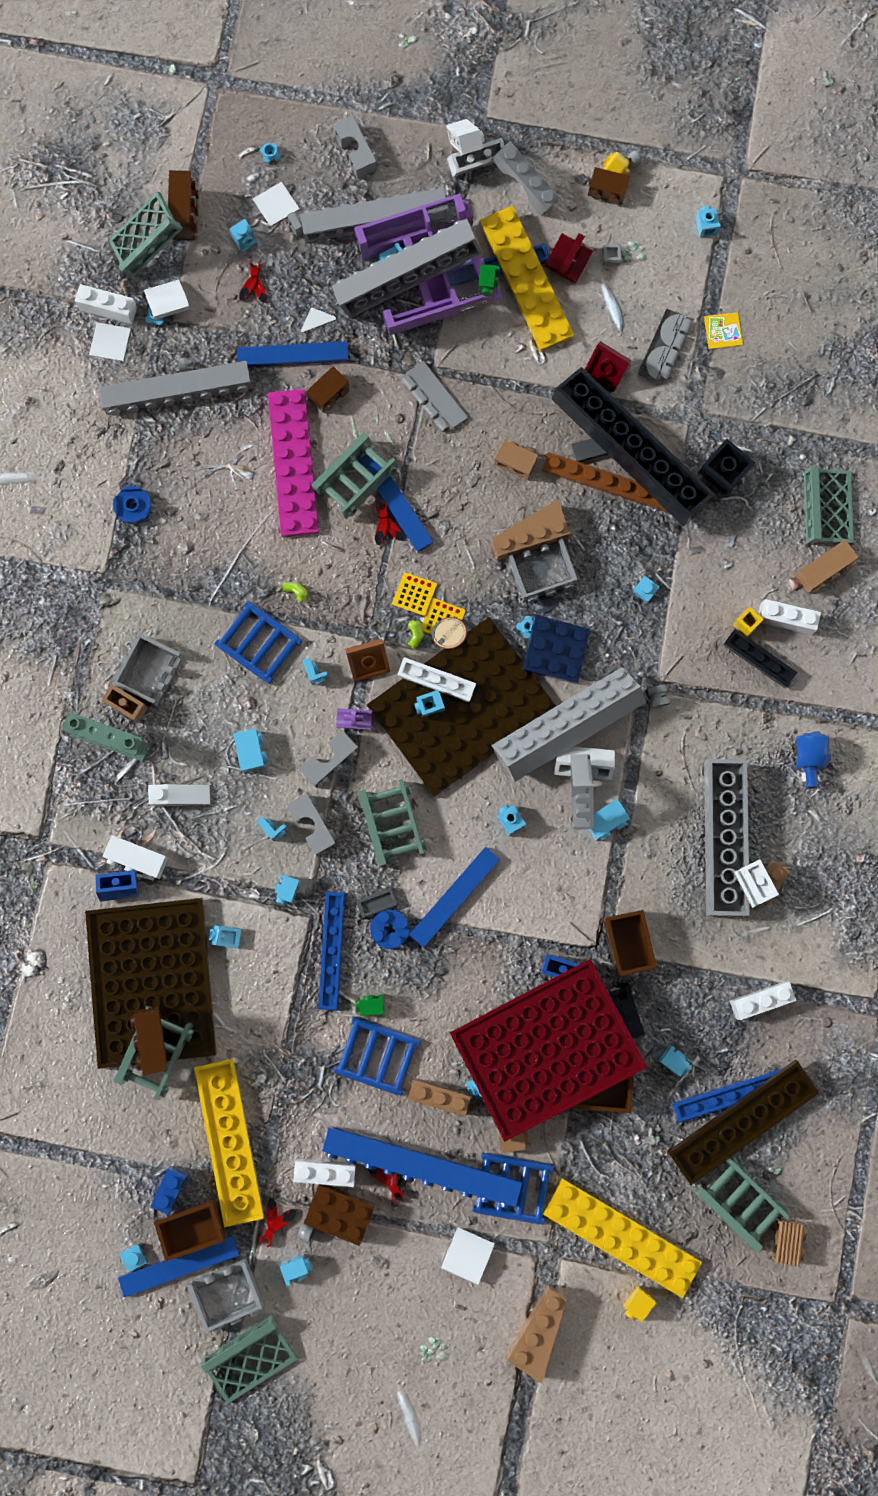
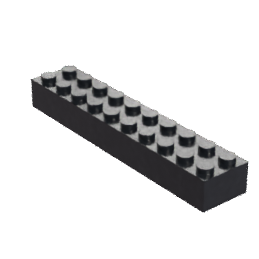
[552,367,715,527]

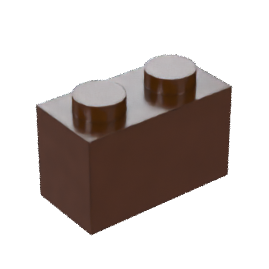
[588,167,630,205]
[307,366,350,413]

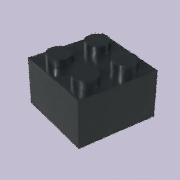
[699,439,756,496]

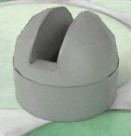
[626,151,642,168]
[178,358,192,373]
[299,1225,315,1243]

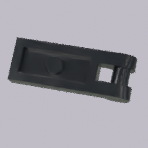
[609,982,645,1039]

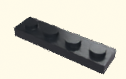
[723,629,797,689]

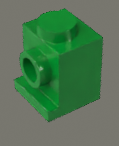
[478,264,500,297]
[356,994,384,1016]

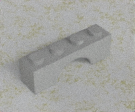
[491,141,559,216]

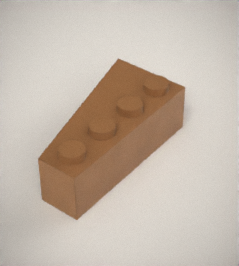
[491,499,570,562]
[506,1284,567,1383]

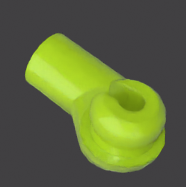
[408,620,424,649]

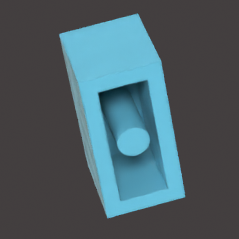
[233,728,268,773]
[589,799,630,841]

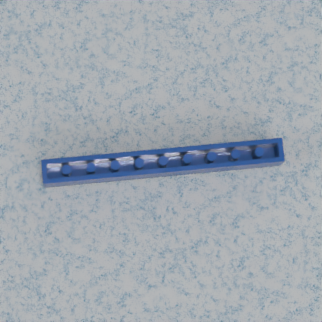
[322,1126,522,1209]

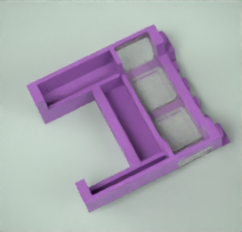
[354,194,502,335]

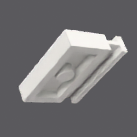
[734,860,779,908]

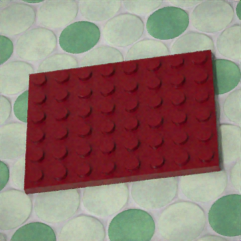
[449,959,648,1142]

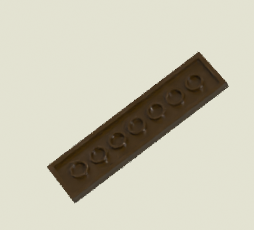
[667,1059,819,1186]

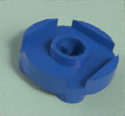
[113,486,152,524]
[370,910,409,949]

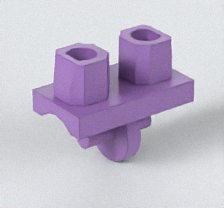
[336,708,372,730]

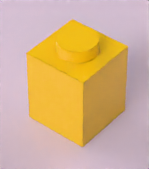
[732,606,764,636]
[623,1286,657,1322]

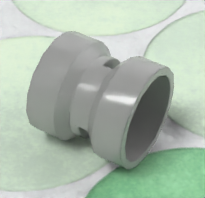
[648,685,671,709]

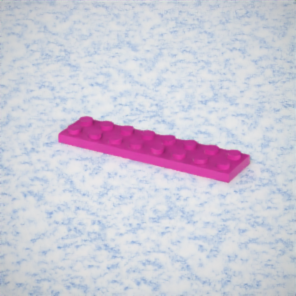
[268,389,319,537]

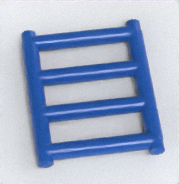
[214,601,303,684]
[334,1017,421,1096]
[472,1152,554,1225]

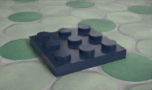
[522,614,589,684]

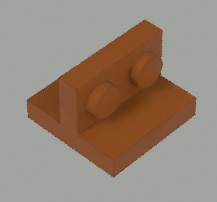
[345,639,391,682]

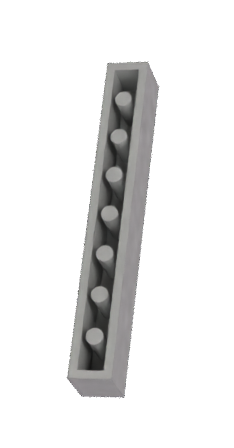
[300,188,448,243]
[99,361,252,415]

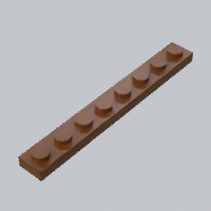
[542,452,670,514]

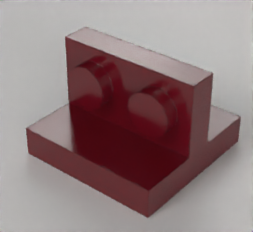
[544,233,593,284]
[584,341,632,393]

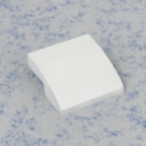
[144,280,190,320]
[441,1228,494,1285]

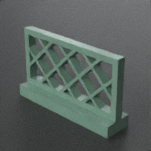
[109,191,182,277]
[804,466,854,544]
[201,1314,297,1404]

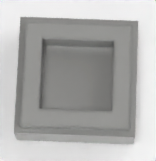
[287,212,303,238]
[602,244,622,265]

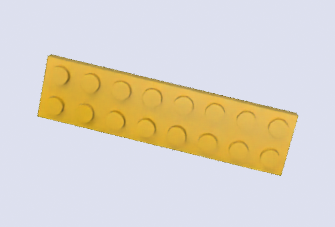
[479,205,574,352]
[194,1058,265,1227]
[543,1178,702,1298]

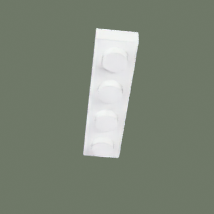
[397,657,476,702]

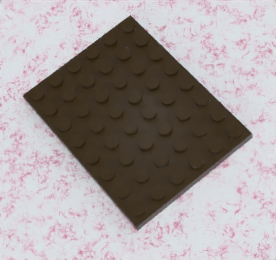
[367,617,556,797]
[85,898,217,1069]

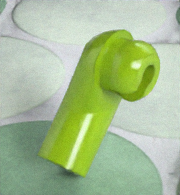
[283,582,308,602]

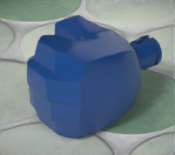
[795,731,831,789]

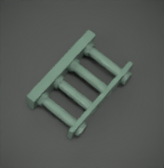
[311,432,398,519]
[62,712,150,762]
[358,779,426,867]
[113,1006,194,1101]
[695,1158,790,1253]

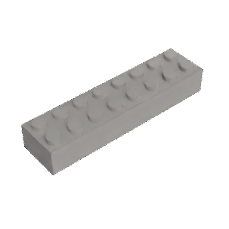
[332,219,483,318]
[492,667,646,782]
[704,759,750,917]

